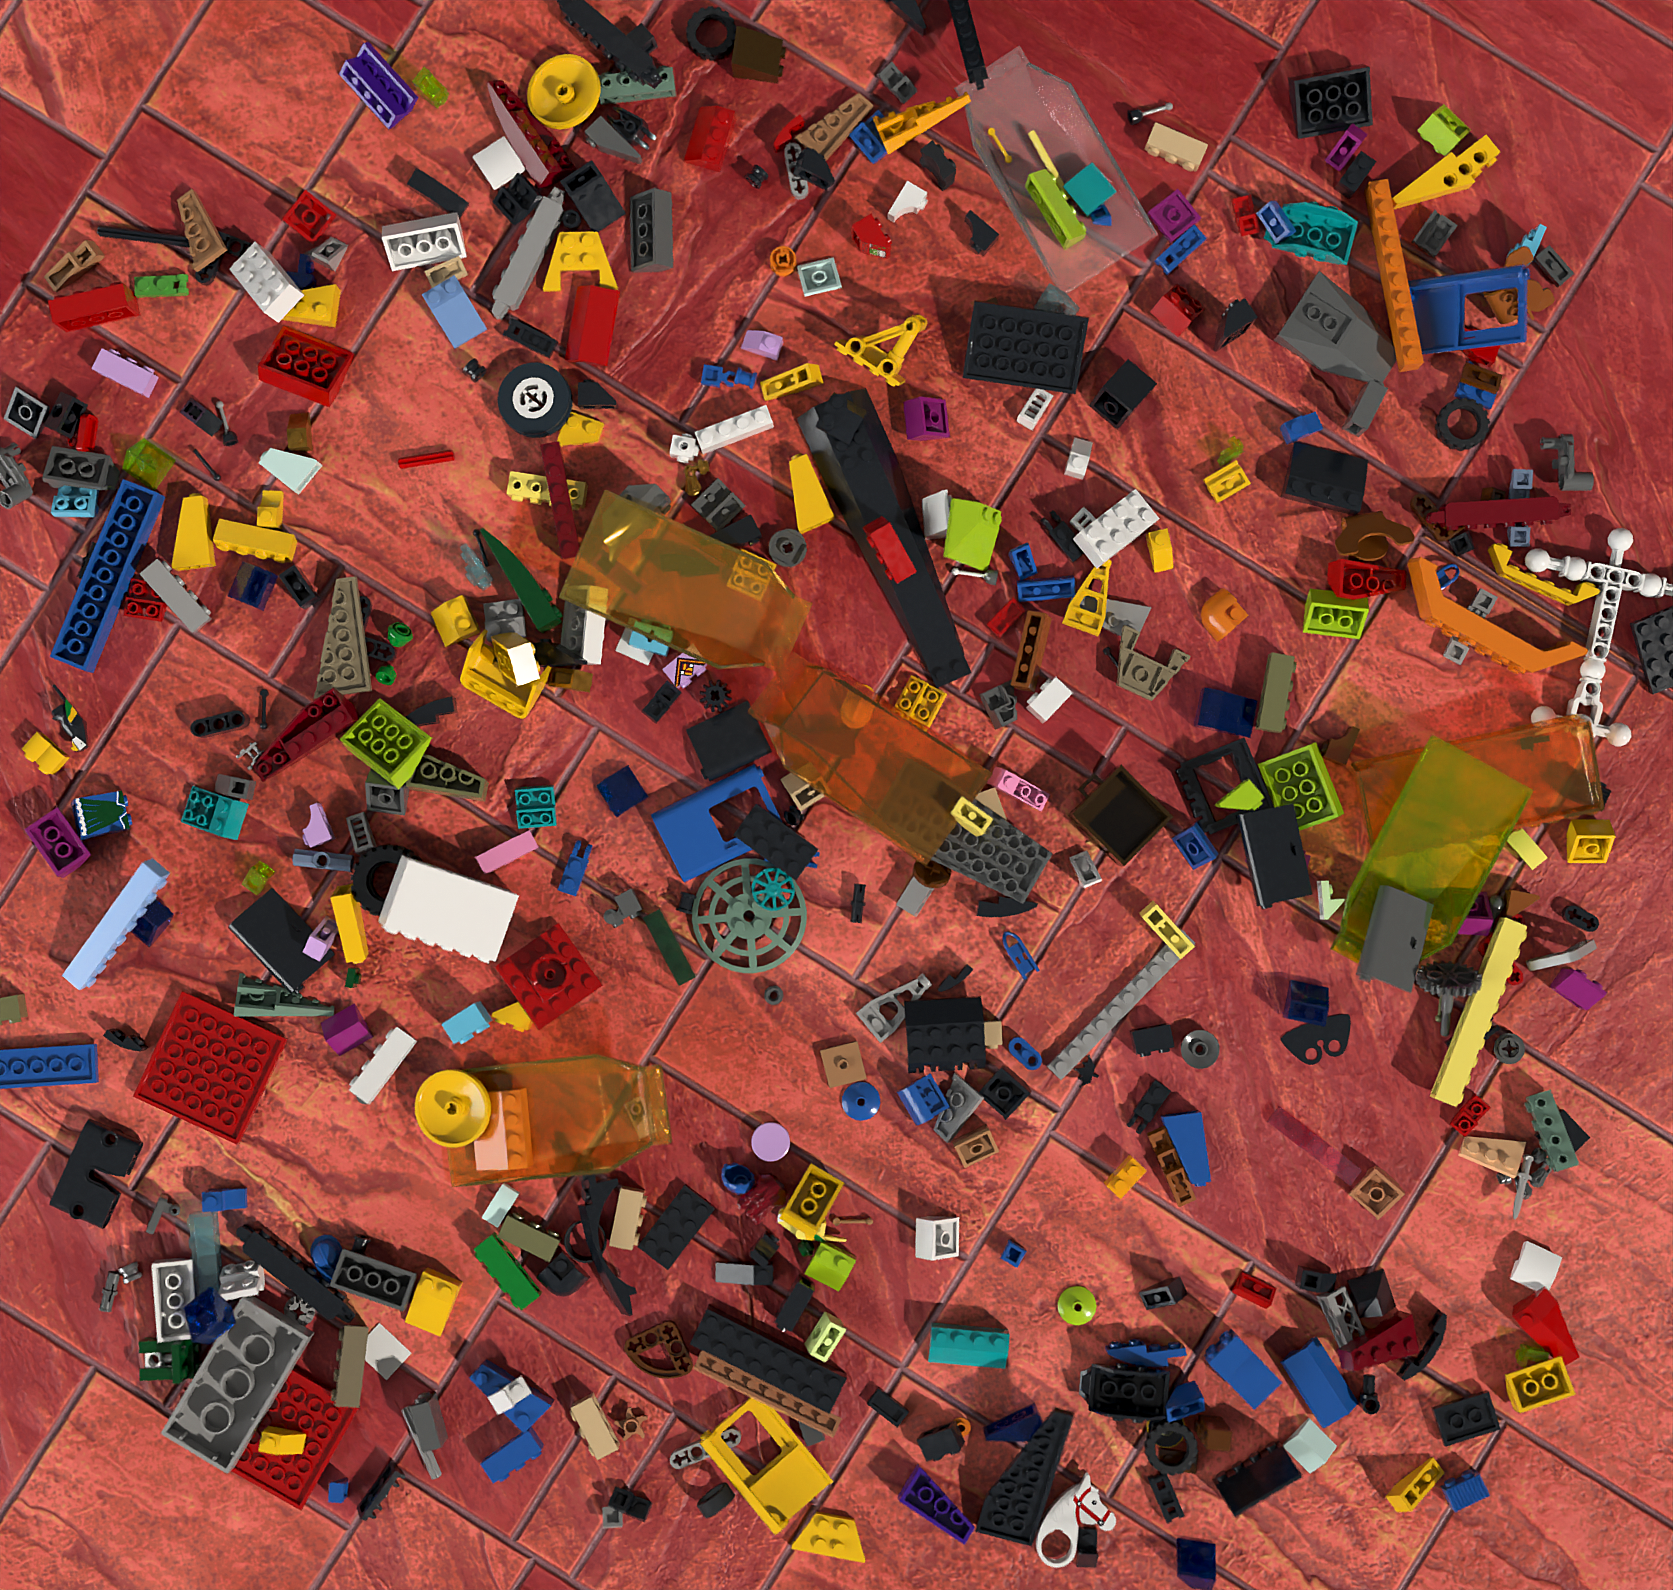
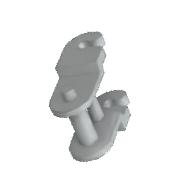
[236,742,265,770]

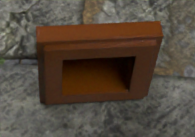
[1480,487,1506,501]

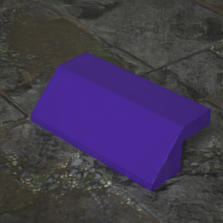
[339,42,419,129]

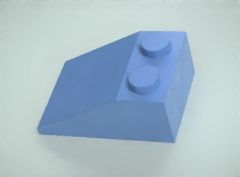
[422,275,487,348]

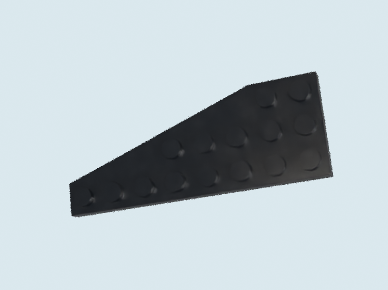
[975,1407,1074,1547]

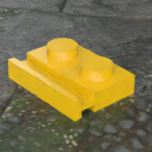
[1203,460,1251,504]

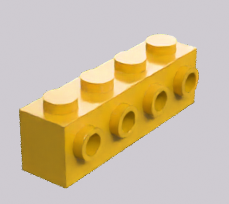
[213,519,298,563]

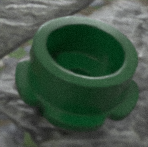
[797,1239,815,1257]

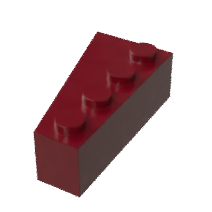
[1337,1311,1420,1372]

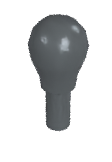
[1489,895,1505,932]

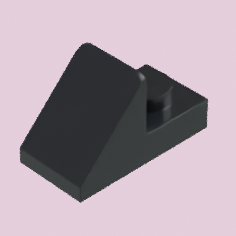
[1076,1527,1099,1568]

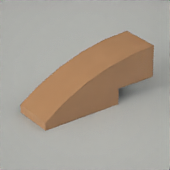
[44,240,105,292]

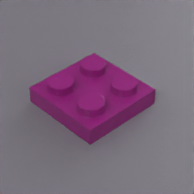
[1147,189,1201,243]

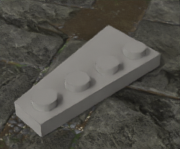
[1066,596,1151,636]

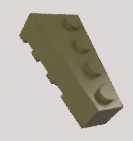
[406,754,489,802]

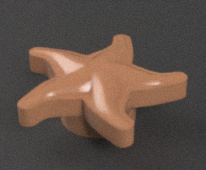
[614,1407,648,1441]

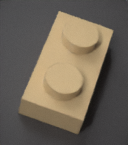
[425,256,468,288]

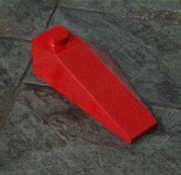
[1327,559,1407,600]
[1512,1286,1579,1366]

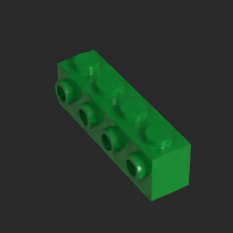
[474,1232,543,1311]

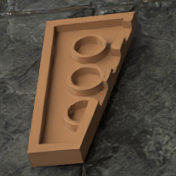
[795,93,873,161]
[177,189,227,272]

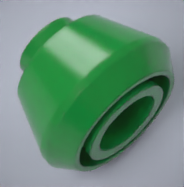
[388,622,413,647]

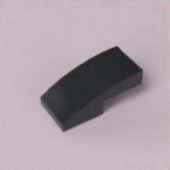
[642,680,682,724]
[937,964,974,992]
[608,1486,653,1522]

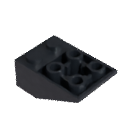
[560,160,626,232]

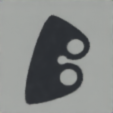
[1281,1014,1351,1065]

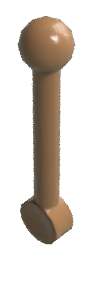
[833,1217,873,1226]

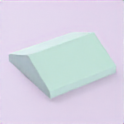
[797,257,842,297]
[1282,1418,1337,1473]

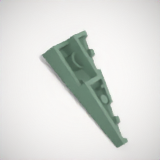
[234,973,335,1016]

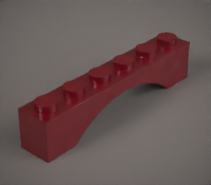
[540,441,582,560]

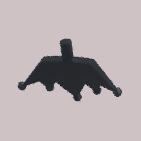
[1074,1055,1099,1088]

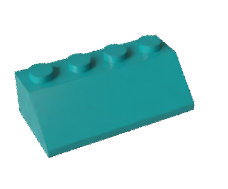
[928,1322,1010,1369]

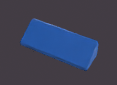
[1017,576,1076,602]

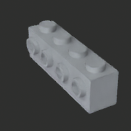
[139,559,212,634]

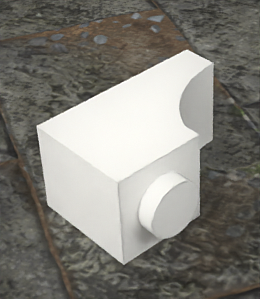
[888,181,928,223]

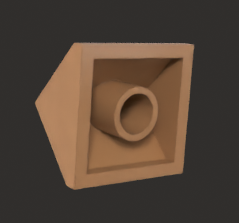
[952,1124,999,1168]

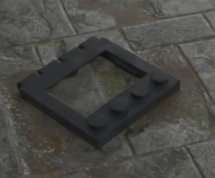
[1174,737,1274,835]

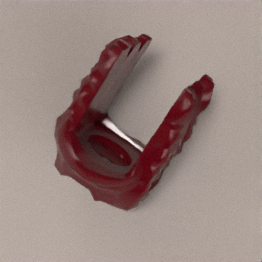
[737,1173,787,1225]

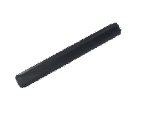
[97,225,190,247]

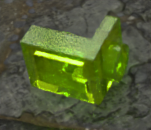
[1217,436,1244,467]
[241,861,275,895]
[1515,1344,1549,1368]

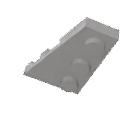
[934,1073,985,1143]

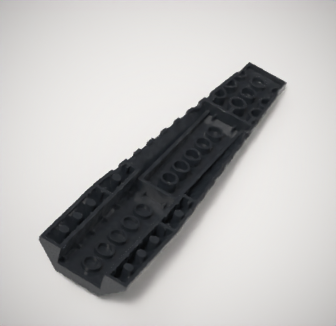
[797,388,972,688]

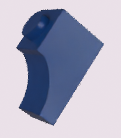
[1279,411,1323,445]
[202,1188,247,1212]

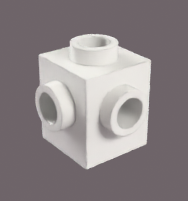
[669,434,699,463]

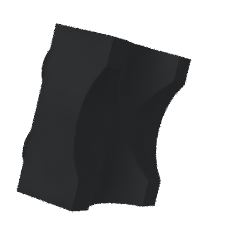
[919,140,956,191]

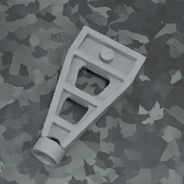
[856,973,932,1043]

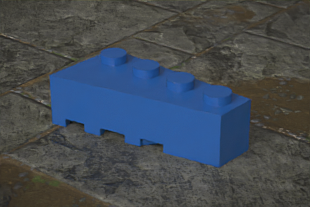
[469,1359,554,1433]

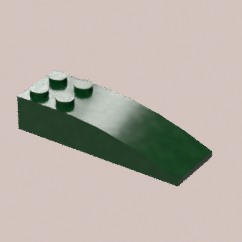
[480,528,563,634]

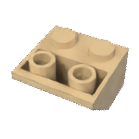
[780,759,833,811]

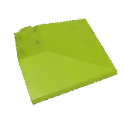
[943,498,1001,572]

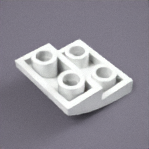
[473,136,526,190]
[1510,1241,1562,1291]

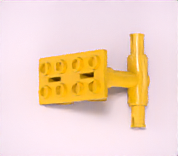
[834,314,927,387]

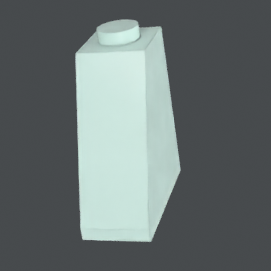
[259,448,323,495]

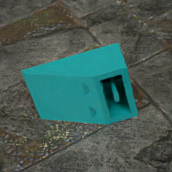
[181,786,249,840]

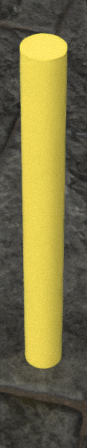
[1028,130,1071,200]

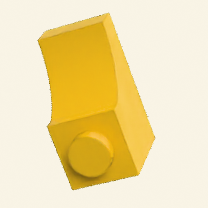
[257,490,284,530]

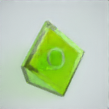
[122,438,176,491]

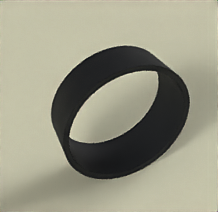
[564,1221,607,1263]

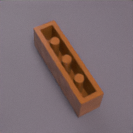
[1011,610,1052,692]

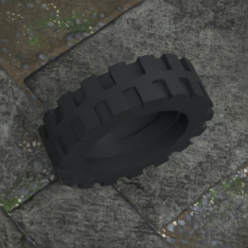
[686,6,736,61]
[1435,398,1490,451]
[1144,1420,1198,1476]

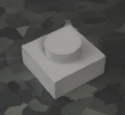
[602,1507,623,1529]

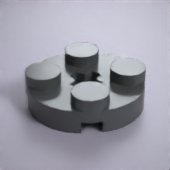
[769,529,807,568]

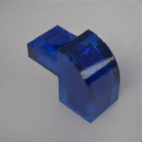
[285,254,317,290]

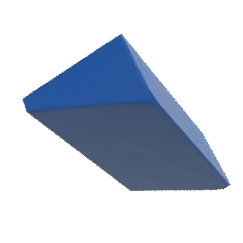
[1256,201,1296,244]

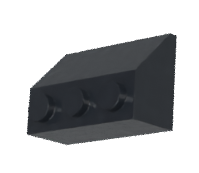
[1213,298,1258,352]

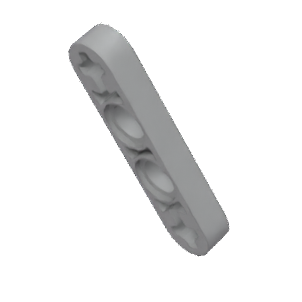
[670,1427,741,1469]

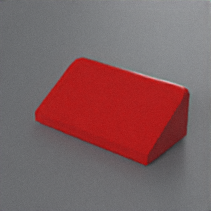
[1232,1271,1277,1309]

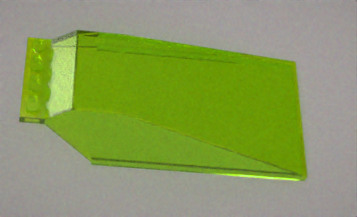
[1330,735,1534,964]

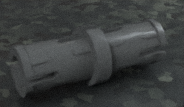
[99,1271,121,1312]

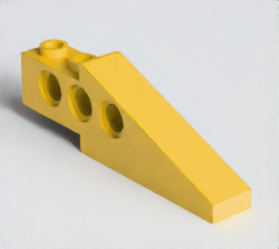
[1392,135,1500,209]

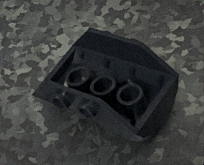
[1079,1363,1170,1423]

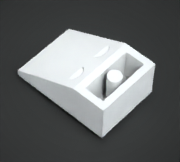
[922,490,952,540]

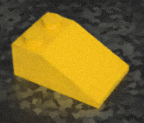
[405,1268,463,1337]

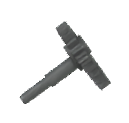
[1416,961,1482,1036]

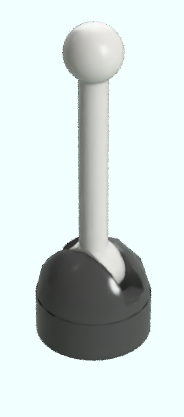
[952,568,998,585]

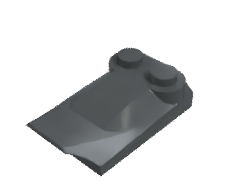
[42,446,120,490]

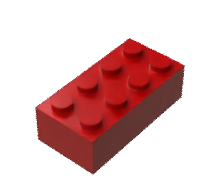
[48,282,140,333]

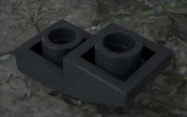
[103,1028,148,1051]

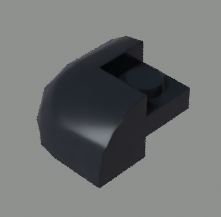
[536,1251,590,1297]

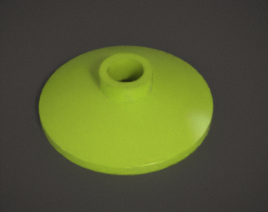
[1058,1286,1096,1325]

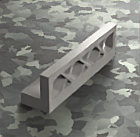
[1316,1286,1365,1348]

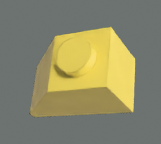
[951,797,993,836]

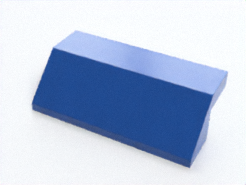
[1280,1337,1359,1428]

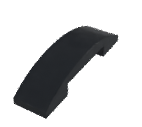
[1397,1310,1447,1381]

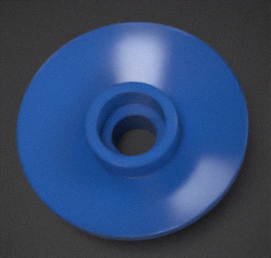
[842,1082,880,1121]

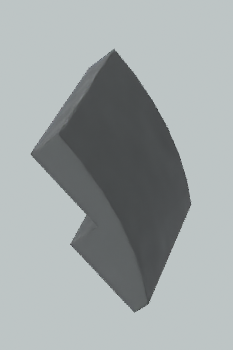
[690,478,745,531]

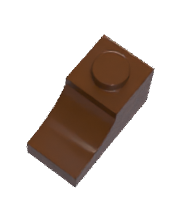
[1320,726,1360,766]

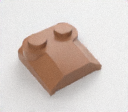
[1349,1166,1405,1220]

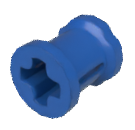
[734,367,757,389]

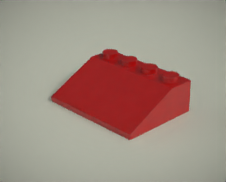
[258,326,354,408]

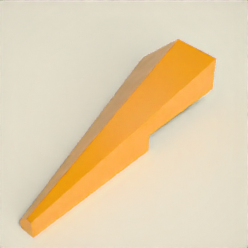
[872,92,971,155]

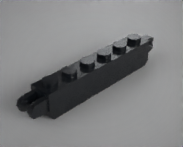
[557,0,662,89]
[948,0,988,90]
[236,1224,357,1323]

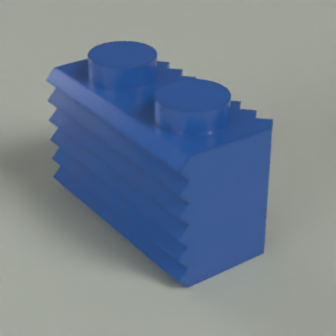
[1440,1469,1490,1512]

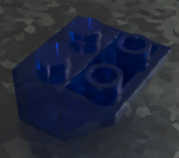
[228,561,278,611]
[1283,980,1329,1027]
[183,1287,236,1344]

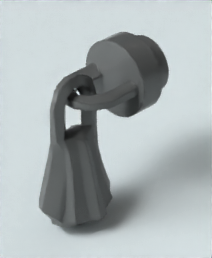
[1530,1147,1552,1188]
[1497,1168,1532,1200]

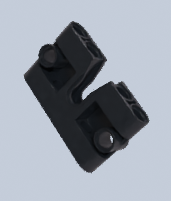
[49,1119,143,1229]

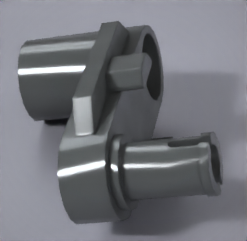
[1540,434,1594,491]
[0,443,33,509]

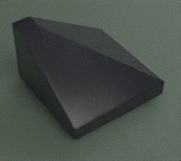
[1449,531,1475,557]

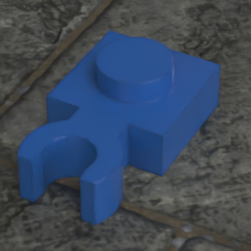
[701,364,736,388]

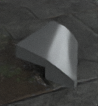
[979,679,1017,729]

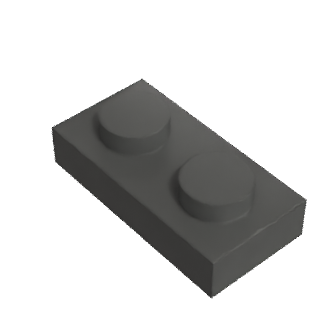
[1533,245,1574,288]

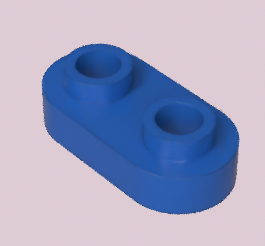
[1008,1037,1042,1070]

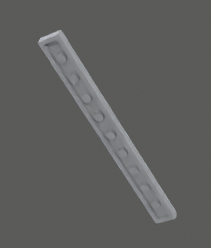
[1047,930,1195,1080]

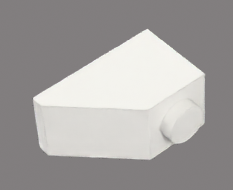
[1064,437,1093,479]

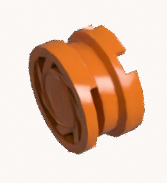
[770,246,797,277]

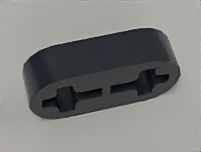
[1562,905,1599,932]

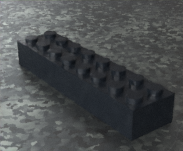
[690,1305,847,1414]

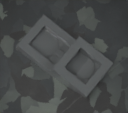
[877,62,918,104]

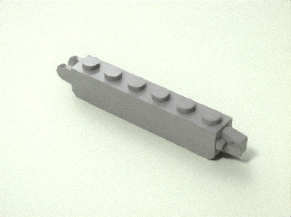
[492,187,565,320]

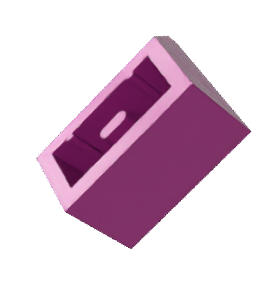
[1549,968,1607,1010]

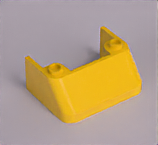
[460,629,551,719]

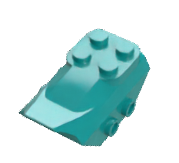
[1264,202,1358,265]

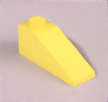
[1139,901,1195,959]

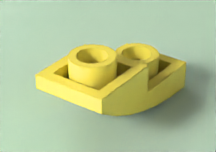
[1506,827,1548,870]

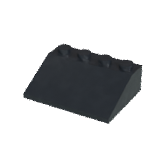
[1288,64,1373,139]
[1280,442,1368,515]
[1213,1441,1303,1517]

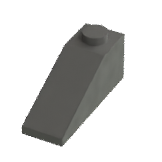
[584,116,642,164]

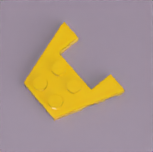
[543,232,618,292]

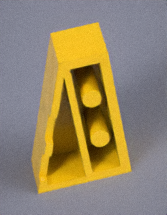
[282,284,341,327]

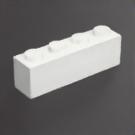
[695,405,774,454]
[349,1027,417,1104]

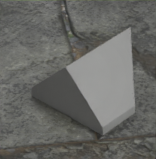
[302,237,348,272]

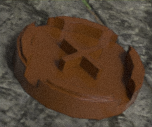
[913,856,951,889]

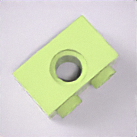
[804,1312,846,1362]

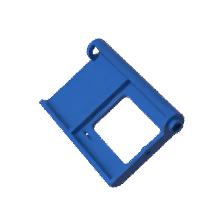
[1408,264,1530,355]

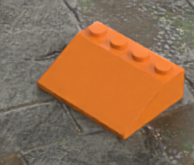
[474,1087,534,1170]

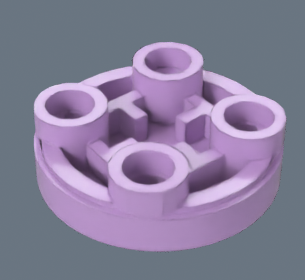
[751,1122,790,1161]

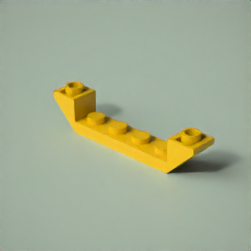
[1488,543,1601,606]

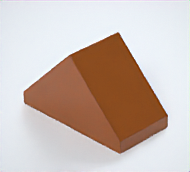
[1501,890,1540,919]

